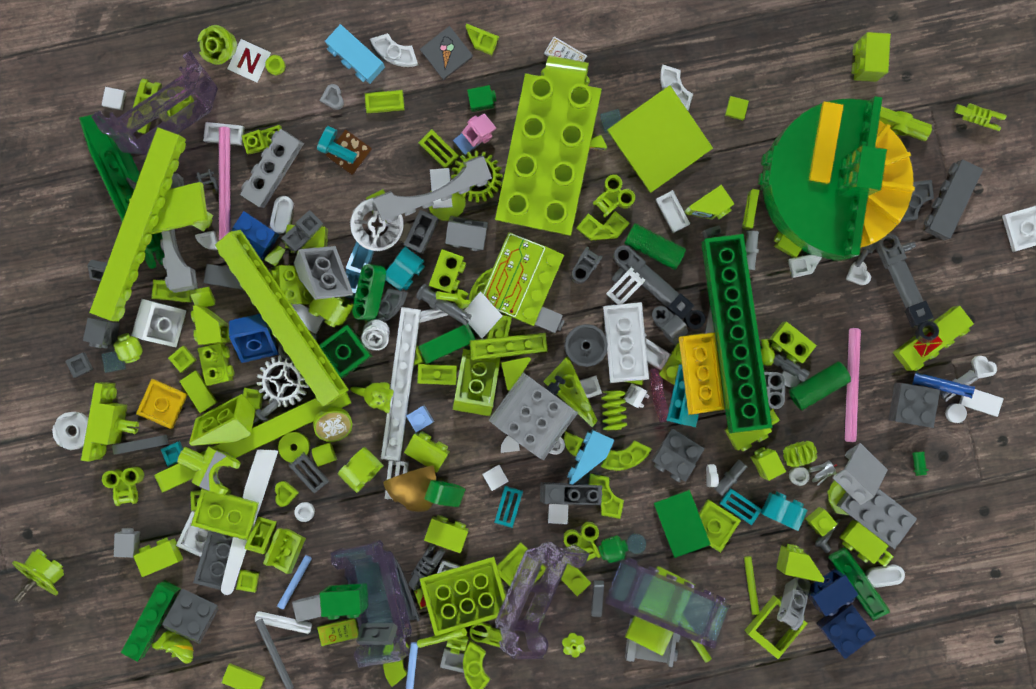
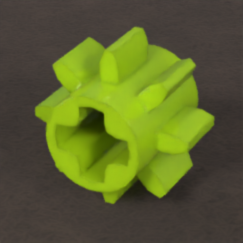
[446,636,468,655]

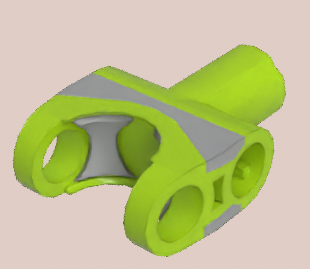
[177,446,241,495]

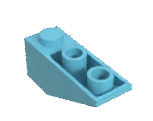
[567,430,614,484]

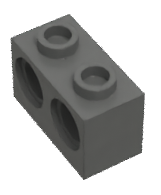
[83,318,120,348]

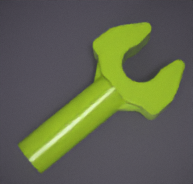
[436,289,471,309]

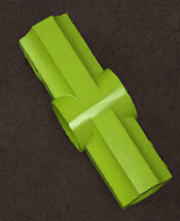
[879,106,932,141]

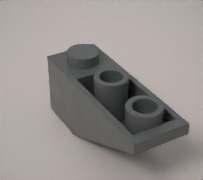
[540,482,602,505]

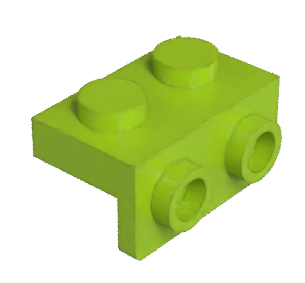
[263,528,306,574]

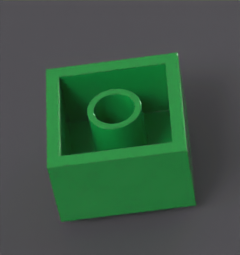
[319,325,373,379]
[320,583,369,620]

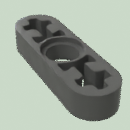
[112,435,169,455]

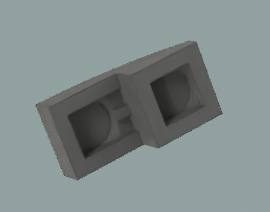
[281,210,323,253]

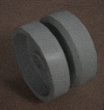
[564,324,608,367]

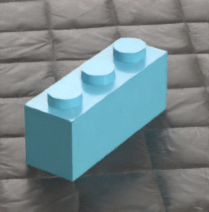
[325,24,385,84]

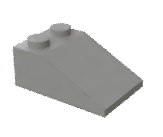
[294,246,353,300]

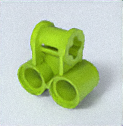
[593,175,635,217]
[102,467,144,506]
[563,522,601,565]

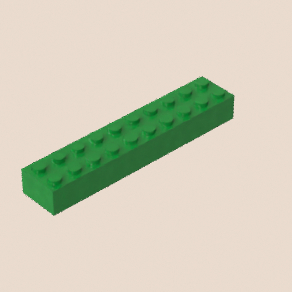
[701,234,772,434]

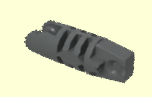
[408,543,446,590]

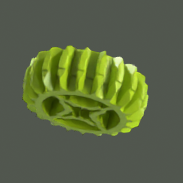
[451,150,503,203]

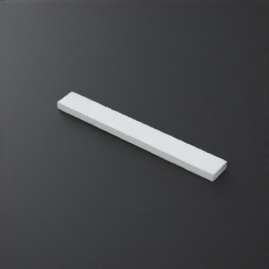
[381,307,421,462]

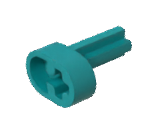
[317,126,357,164]

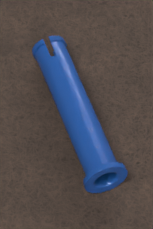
[912,371,975,399]

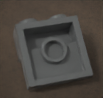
[651,428,705,483]

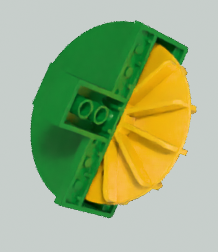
[758,96,915,261]

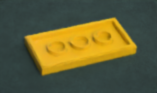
[679,332,725,415]

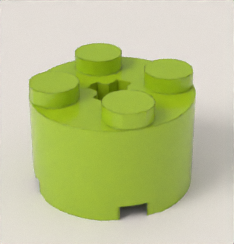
[308,296,353,327]
[337,447,384,493]

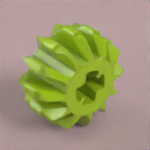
[783,441,818,467]

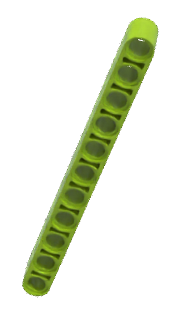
[154,392,352,493]

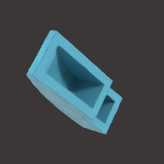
[345,241,374,299]

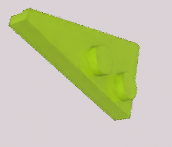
[543,356,597,427]

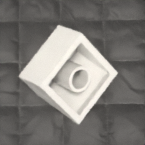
[131,299,186,347]

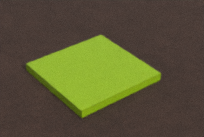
[607,85,713,193]

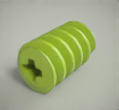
[601,390,627,430]

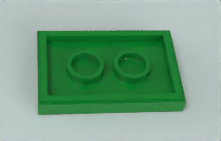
[654,490,711,558]

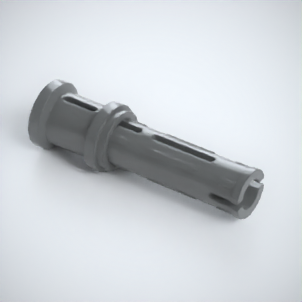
[416,284,472,325]

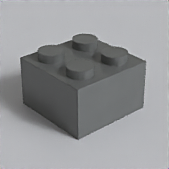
[888,383,940,428]
[162,589,218,645]

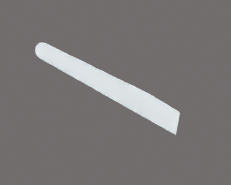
[221,450,278,595]

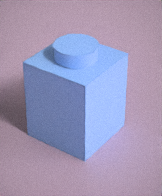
[406,405,434,432]

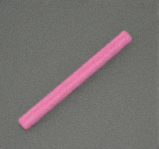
[219,127,230,240]
[845,328,861,442]

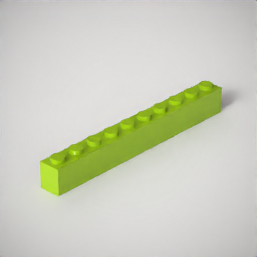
[89,127,186,322]
[215,230,348,407]

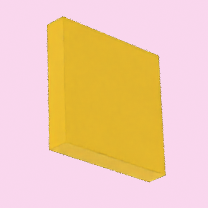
[136,379,188,429]

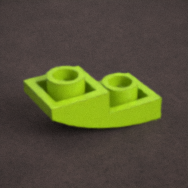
[241,125,282,154]

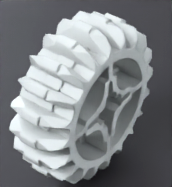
[257,355,309,407]

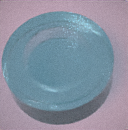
[627,534,646,554]

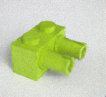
[198,343,234,386]

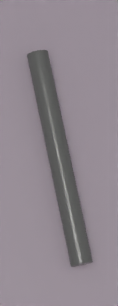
[255,619,294,689]

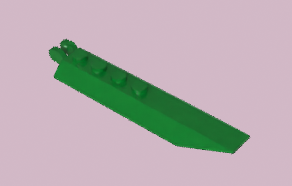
[79,114,165,269]

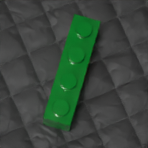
[121,580,181,662]

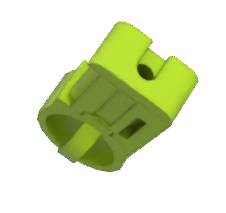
[470,622,510,648]

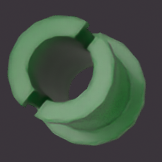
[912,452,929,476]

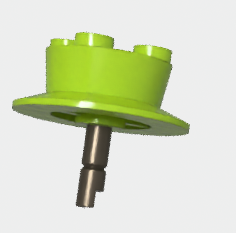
[12,549,64,603]

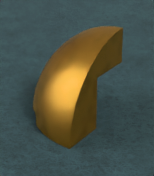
[383,465,436,512]

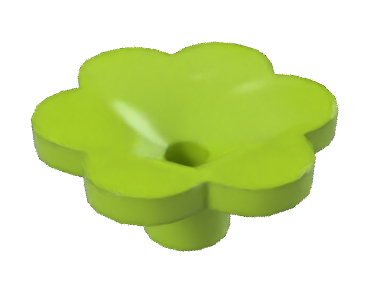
[562,633,586,658]

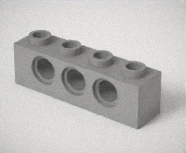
[240,129,304,208]

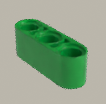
[352,264,386,320]
[418,324,476,364]
[424,480,466,507]

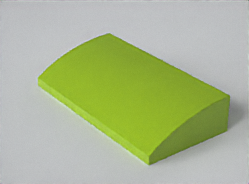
[625,566,695,656]

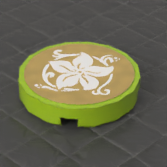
[313,407,353,442]

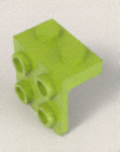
[270,265,314,304]

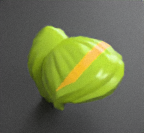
[151,630,193,664]

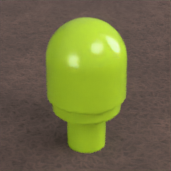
[760,339,775,366]

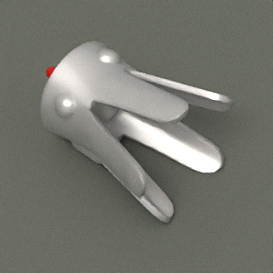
[808,460,837,486]

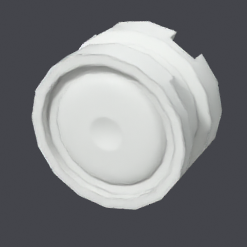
[362,320,390,350]

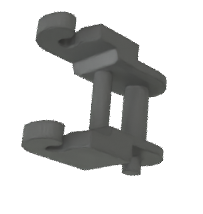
[196,169,219,192]

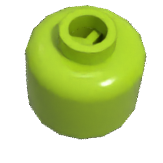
[113,333,143,363]

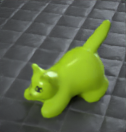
[350,382,394,413]

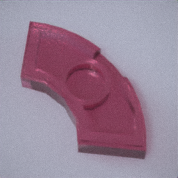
[650,368,668,423]

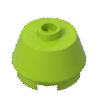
[197,25,237,65]

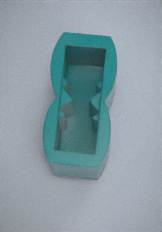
[385,247,425,291]
[761,491,808,531]

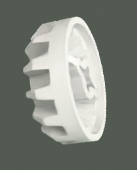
[350,198,403,251]

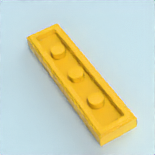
[809,101,843,184]

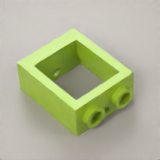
[745,595,808,659]

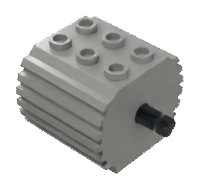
[489,373,578,460]

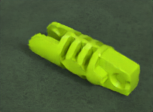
[954,103,1007,131]

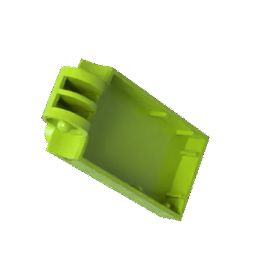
[495,55,602,236]

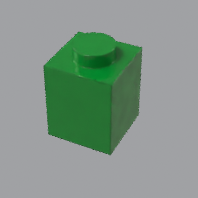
[467,85,497,112]

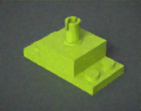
[81,382,139,462]

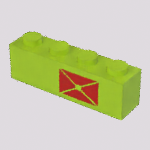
[893,306,974,371]

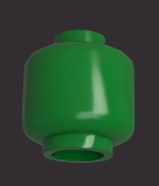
[599,536,629,563]

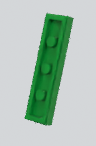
[829,547,890,621]

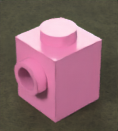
[461,113,496,147]

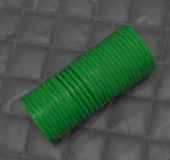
[624,223,686,270]
[789,361,851,411]

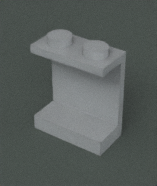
[833,443,888,505]
[625,618,680,667]

